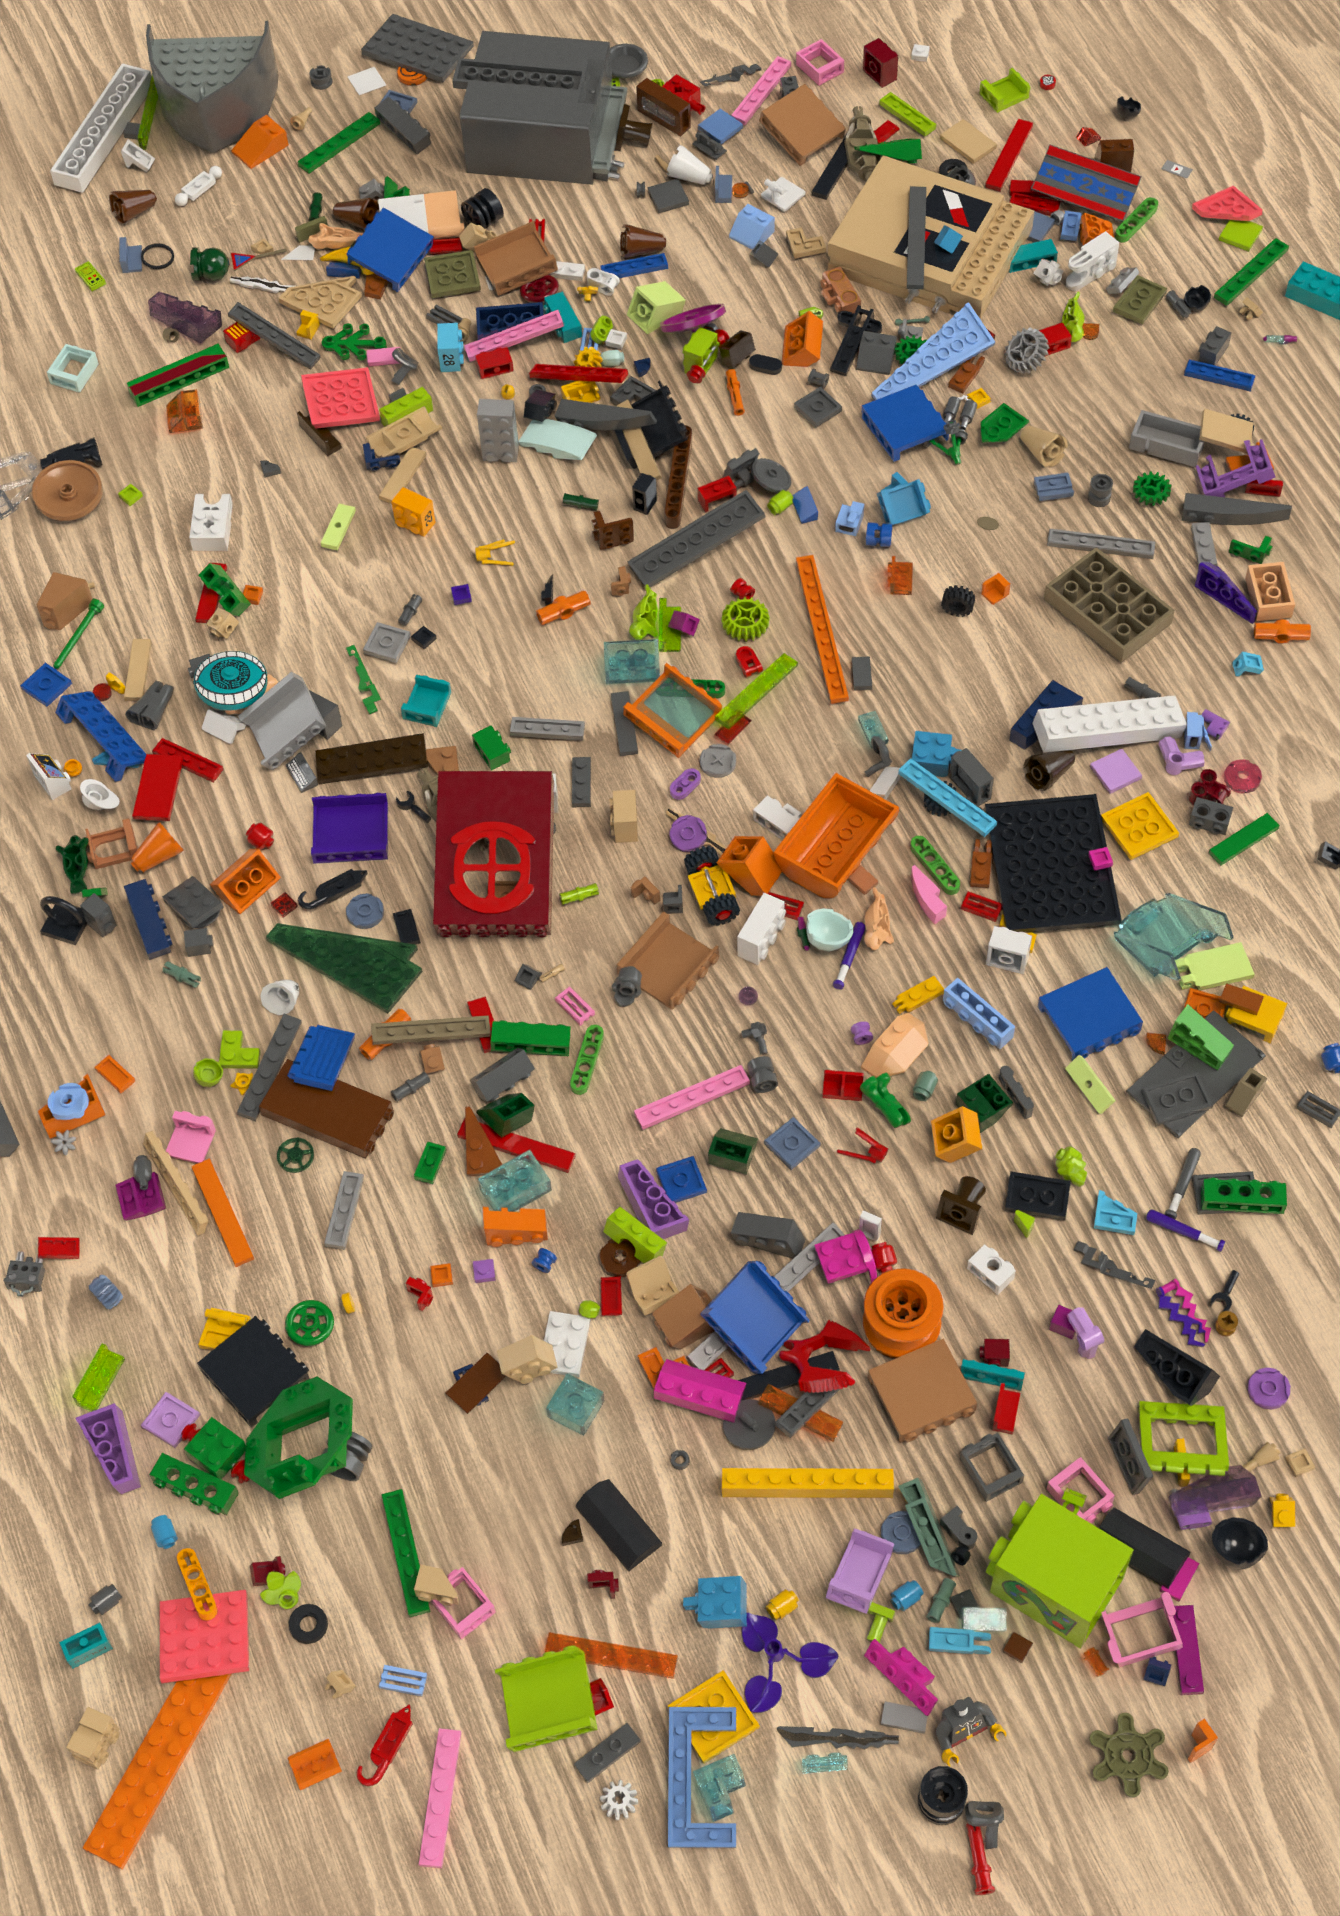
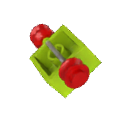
[682,327,730,384]

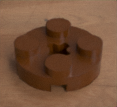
[600,1239,641,1277]

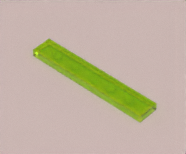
[137,74,158,150]
[715,653,798,730]

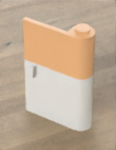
[378,190,464,240]

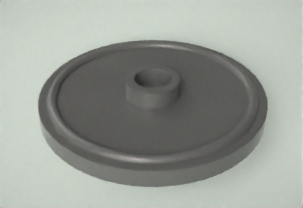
[751,458,791,493]
[723,1399,776,1450]

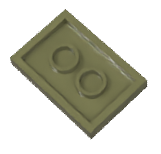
[1113,275,1167,325]

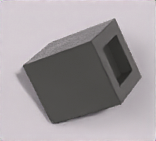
[750,240,778,267]
[663,885,683,914]

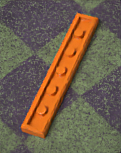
[191,1158,254,1267]

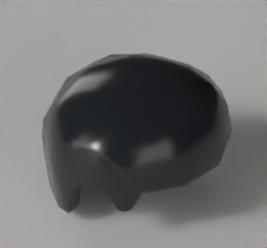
[1117,96,1141,118]
[1184,285,1211,312]

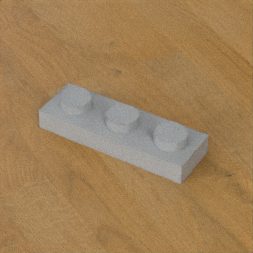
[1191,522,1217,568]

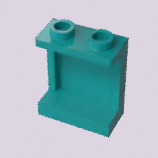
[401,675,451,727]

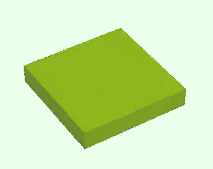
[1219,220,1263,252]

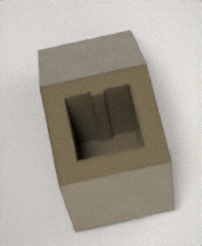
[1225,1068,1267,1117]

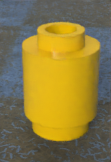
[765,1589,799,1621]

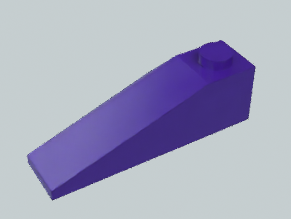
[1195,562,1257,624]

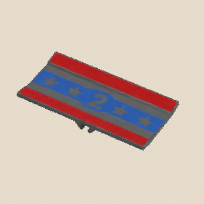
[1031,144,1142,222]

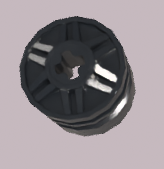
[461,188,504,229]
[918,1766,968,1825]

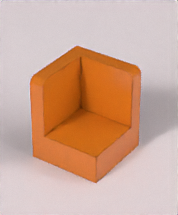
[981,573,1010,605]

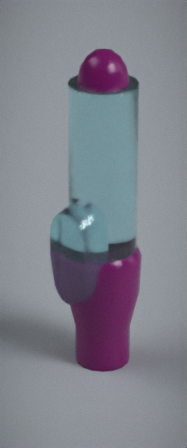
[1263,335,1297,345]

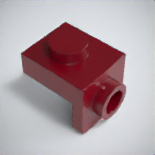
[250,1556,285,1586]
[587,1570,619,1599]

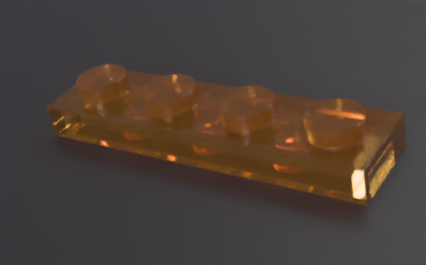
[758,1384,844,1442]

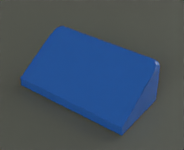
[326,262,362,278]
[792,486,818,524]

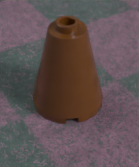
[109,190,157,224]
[333,198,379,230]
[620,224,666,258]

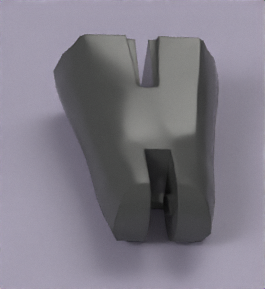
[125,680,174,731]

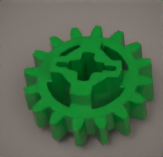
[895,335,927,364]
[1133,471,1172,506]

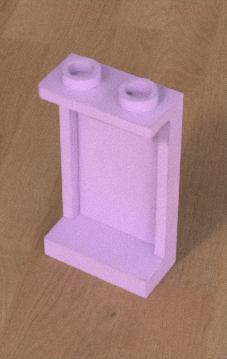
[826,1529,894,1614]

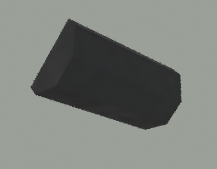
[576,1479,662,1571]
[1099,1507,1190,1589]

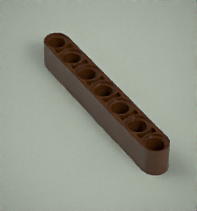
[665,425,692,529]

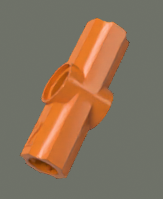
[536,590,591,625]
[1254,619,1311,644]
[359,1008,411,1060]

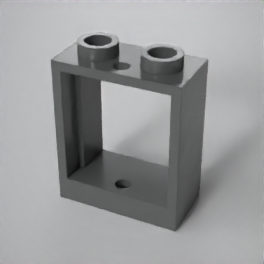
[950,748,994,807]
[960,1433,1024,1502]

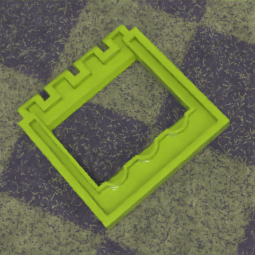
[1138,1401,1229,1476]

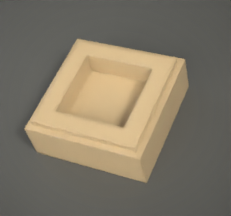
[1285,1448,1315,1477]

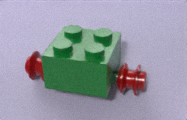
[181,1417,250,1483]

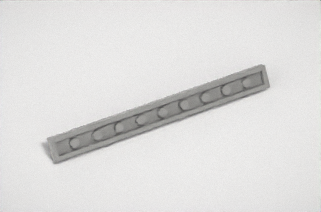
[686,1222,845,1370]

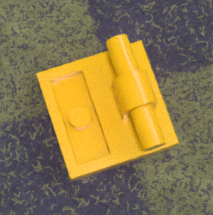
[198,1307,251,1351]

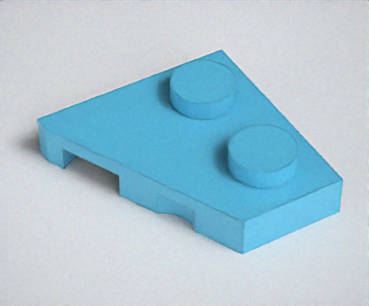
[1094,1190,1137,1235]

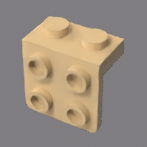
[626,1256,679,1316]

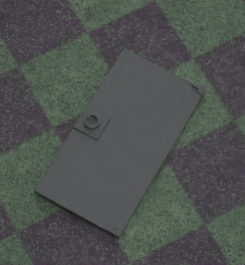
[1126,1010,1266,1139]

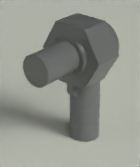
[742,1022,768,1054]

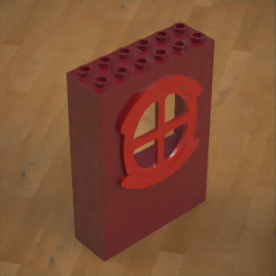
[433,771,555,938]

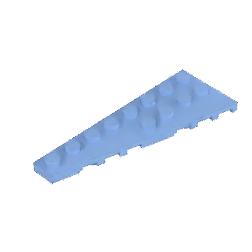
[871,302,995,400]

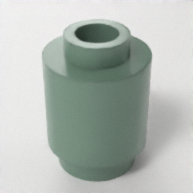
[913,1071,938,1101]

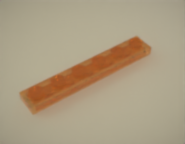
[544,1632,678,1679]

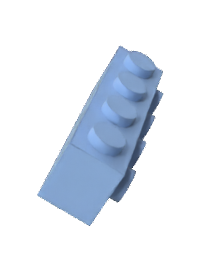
[943,978,1015,1049]

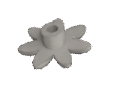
[51,1130,76,1156]

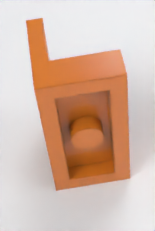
[1188,1718,1218,1763]

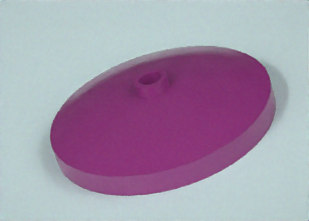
[660,303,726,333]

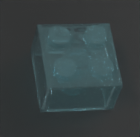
[546,1373,605,1436]

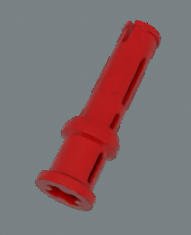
[966,1823,995,1895]

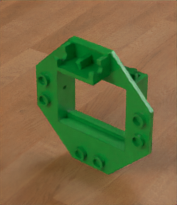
[244,1376,353,1499]

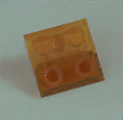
[166,389,203,433]

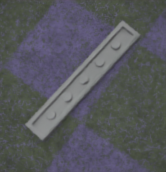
[1047,529,1155,559]

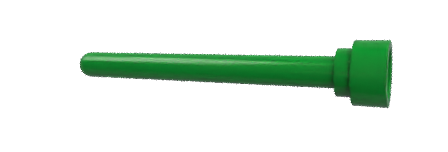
[53,598,105,669]

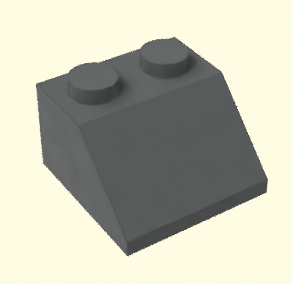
[856,331,897,375]

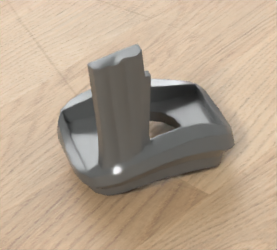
[391,348,419,385]
[864,736,892,777]
[965,1801,1004,1849]

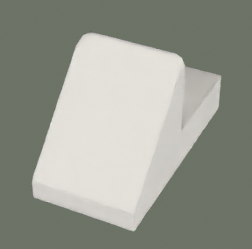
[121,139,155,172]

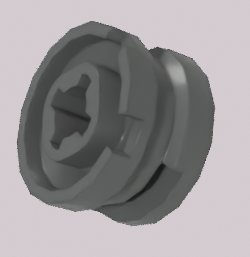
[309,65,333,90]

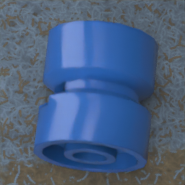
[866,522,893,547]

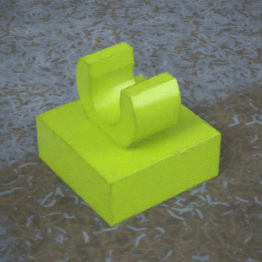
[1062,1488,1087,1514]

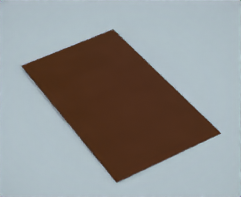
[445,1353,506,1414]

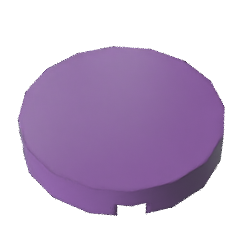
[669,815,707,852]
[1247,1368,1291,1410]

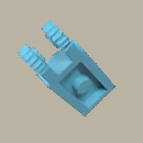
[929,1627,991,1655]

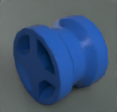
[532,1248,557,1273]

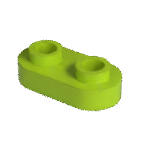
[590,315,613,344]

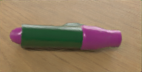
[797,917,810,951]

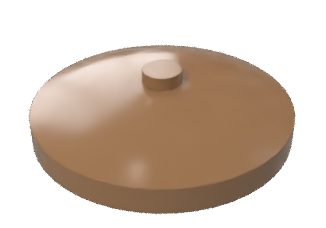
[32,460,103,521]

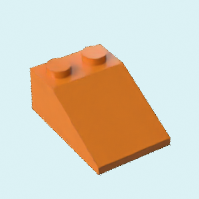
[231,115,289,169]

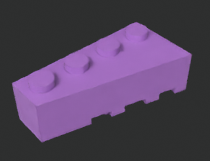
[618,1159,689,1239]
[75,1403,141,1494]

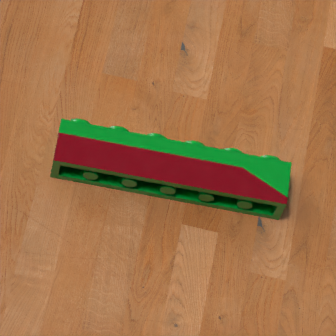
[127,343,229,407]

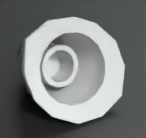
[260,980,299,1015]

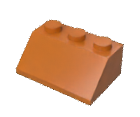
[782,311,823,367]
[210,849,281,914]

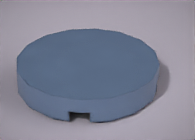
[346,893,384,929]
[881,1511,921,1555]

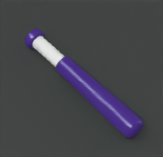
[833,922,866,990]
[1146,1209,1226,1252]

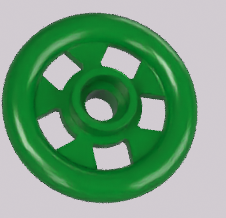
[285,1300,334,1346]

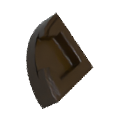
[562,1519,584,1546]

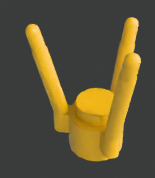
[475,539,515,566]

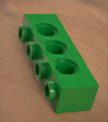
[1201,1178,1287,1214]
[149,1453,239,1516]

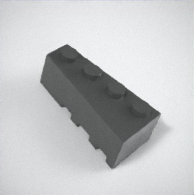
[309,690,343,740]

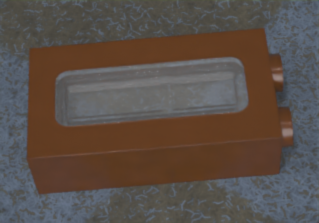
[636,78,691,137]

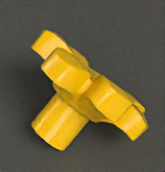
[577,286,598,302]

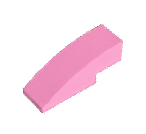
[911,865,947,924]

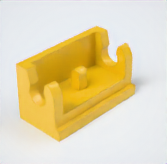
[561,381,600,403]

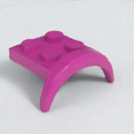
[814,1229,877,1284]

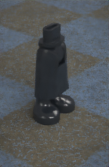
[40,437,102,470]

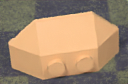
[861,1012,929,1078]

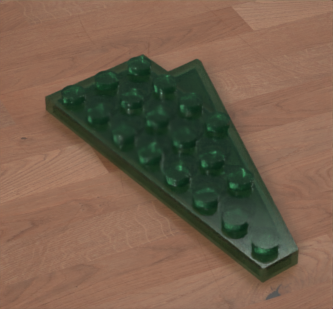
[266,923,423,1014]

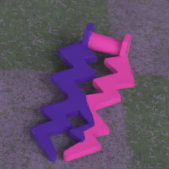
[1156,1278,1211,1347]

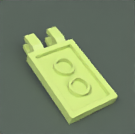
[1173,942,1255,990]

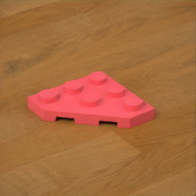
[1192,186,1262,221]

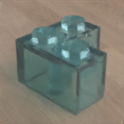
[693,1754,746,1822]

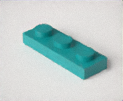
[961,1359,1025,1391]

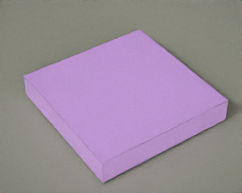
[1090,749,1142,794]
[141,1392,200,1448]

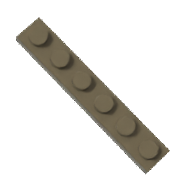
[371,1016,490,1045]

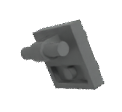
[722,448,760,489]

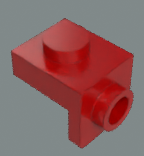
[406,1277,433,1311]

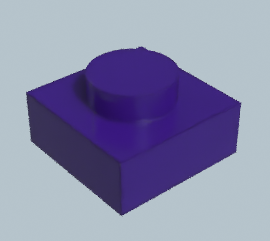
[451,584,472,605]

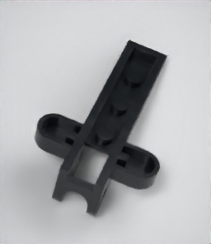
[830,305,882,376]

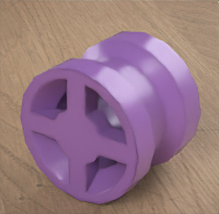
[851,1022,873,1045]

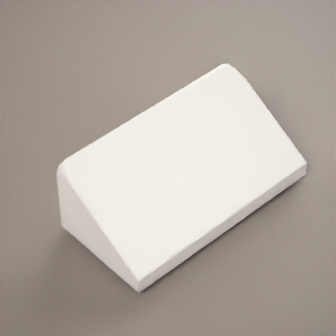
[870,767,901,800]

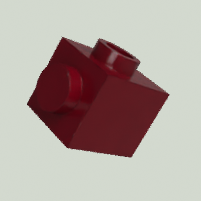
[979,1339,1010,1367]

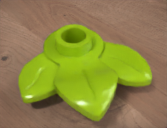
[260,1571,301,1609]

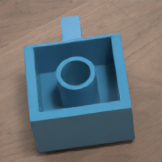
[912,731,962,777]
[683,1576,747,1629]

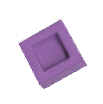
[473,1259,496,1283]

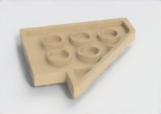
[278,276,362,329]

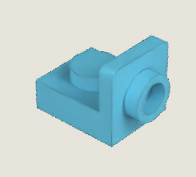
[1232,651,1264,676]

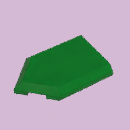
[980,403,1029,442]

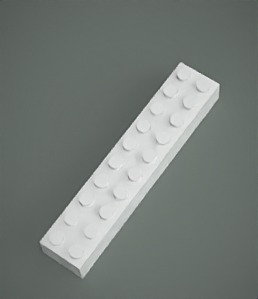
[50,63,154,193]

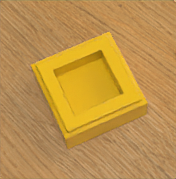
[967,388,991,409]

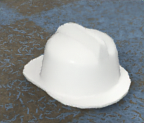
[80,779,120,810]

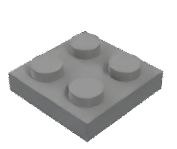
[363,622,411,663]

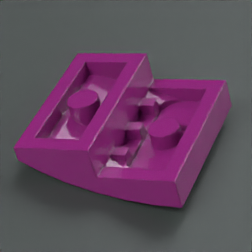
[115,1172,166,1221]

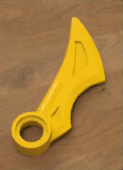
[320,247,373,275]

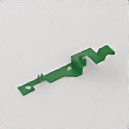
[346,645,381,715]

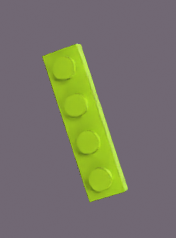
[879,92,936,137]

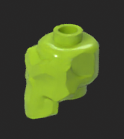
[1055,1146,1087,1187]

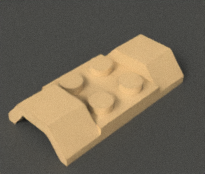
[366,407,442,458]

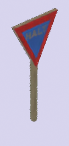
[231,249,287,271]

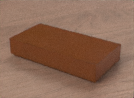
[1219,983,1264,1015]

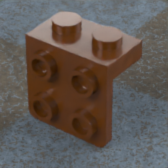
[591,511,634,550]

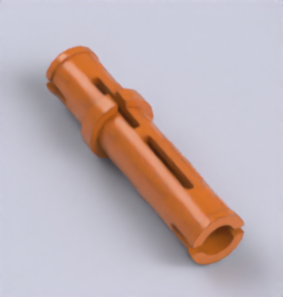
[725,369,745,416]

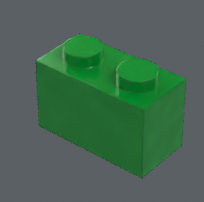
[472,725,511,771]

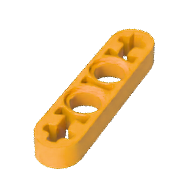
[177,1548,218,1621]

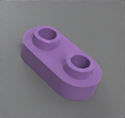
[670,768,701,800]

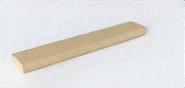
[617,400,662,481]

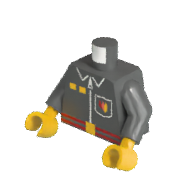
[936,1697,1007,1767]

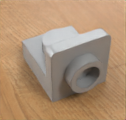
[898,319,923,340]

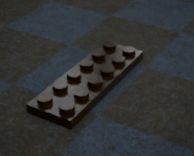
[315,733,428,785]

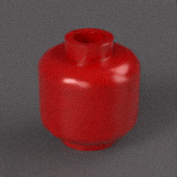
[246,823,274,850]
[871,1242,898,1274]

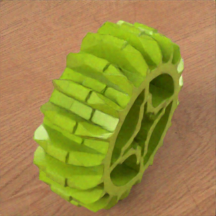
[721,597,770,642]

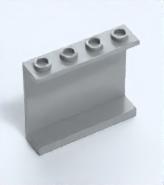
[238,672,326,770]

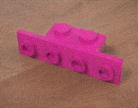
[864,1639,938,1716]

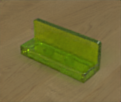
[659,598,681,652]
[72,1343,125,1412]

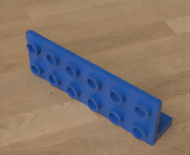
[55,691,146,782]

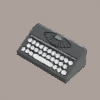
[286,752,318,793]

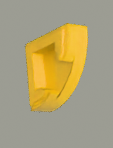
[105,672,125,694]

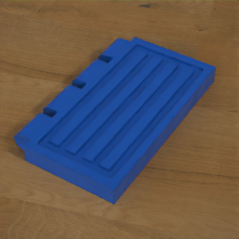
[288,1025,355,1091]

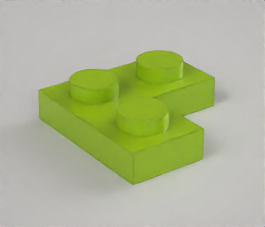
[219,1030,261,1069]

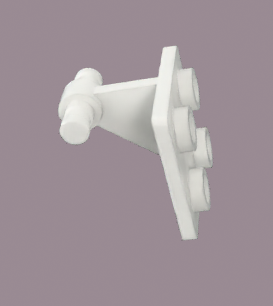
[761,177,806,212]

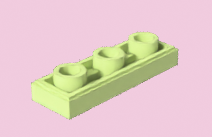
[321,503,356,551]
[1065,1055,1116,1114]

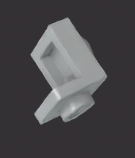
[359,179,384,199]

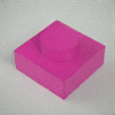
[1088,847,1113,871]

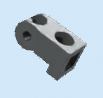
[940,1506,977,1550]

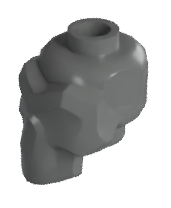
[612,966,642,1007]

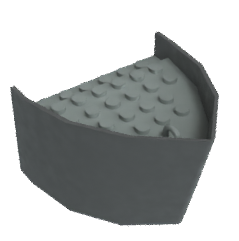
[146,21,279,153]

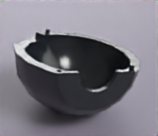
[1212,1517,1268,1570]

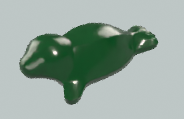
[55,835,89,894]

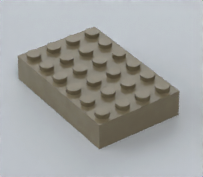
[1044,547,1175,663]

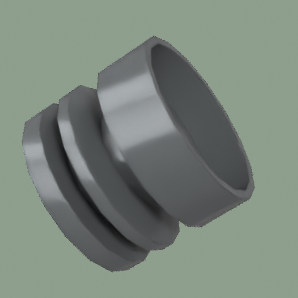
[321,1432,373,1481]

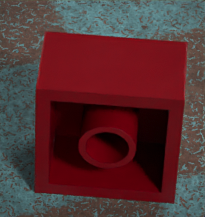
[863,38,899,88]

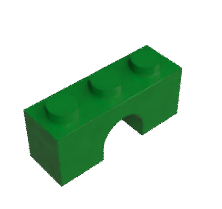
[198,563,251,616]

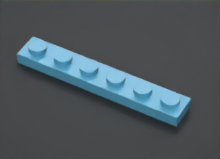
[898,758,997,837]

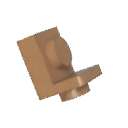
[631,876,661,905]

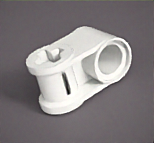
[587,268,620,296]

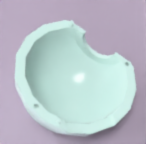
[806,908,853,952]

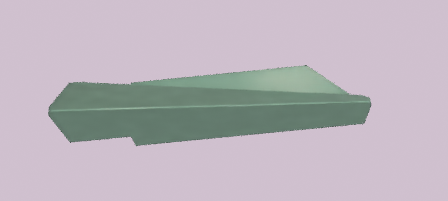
[898,1478,959,1577]

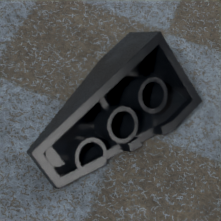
[1134,1329,1220,1406]

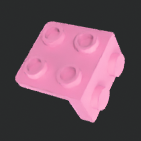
[166,1111,216,1164]

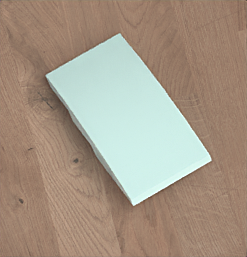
[519,419,597,460]

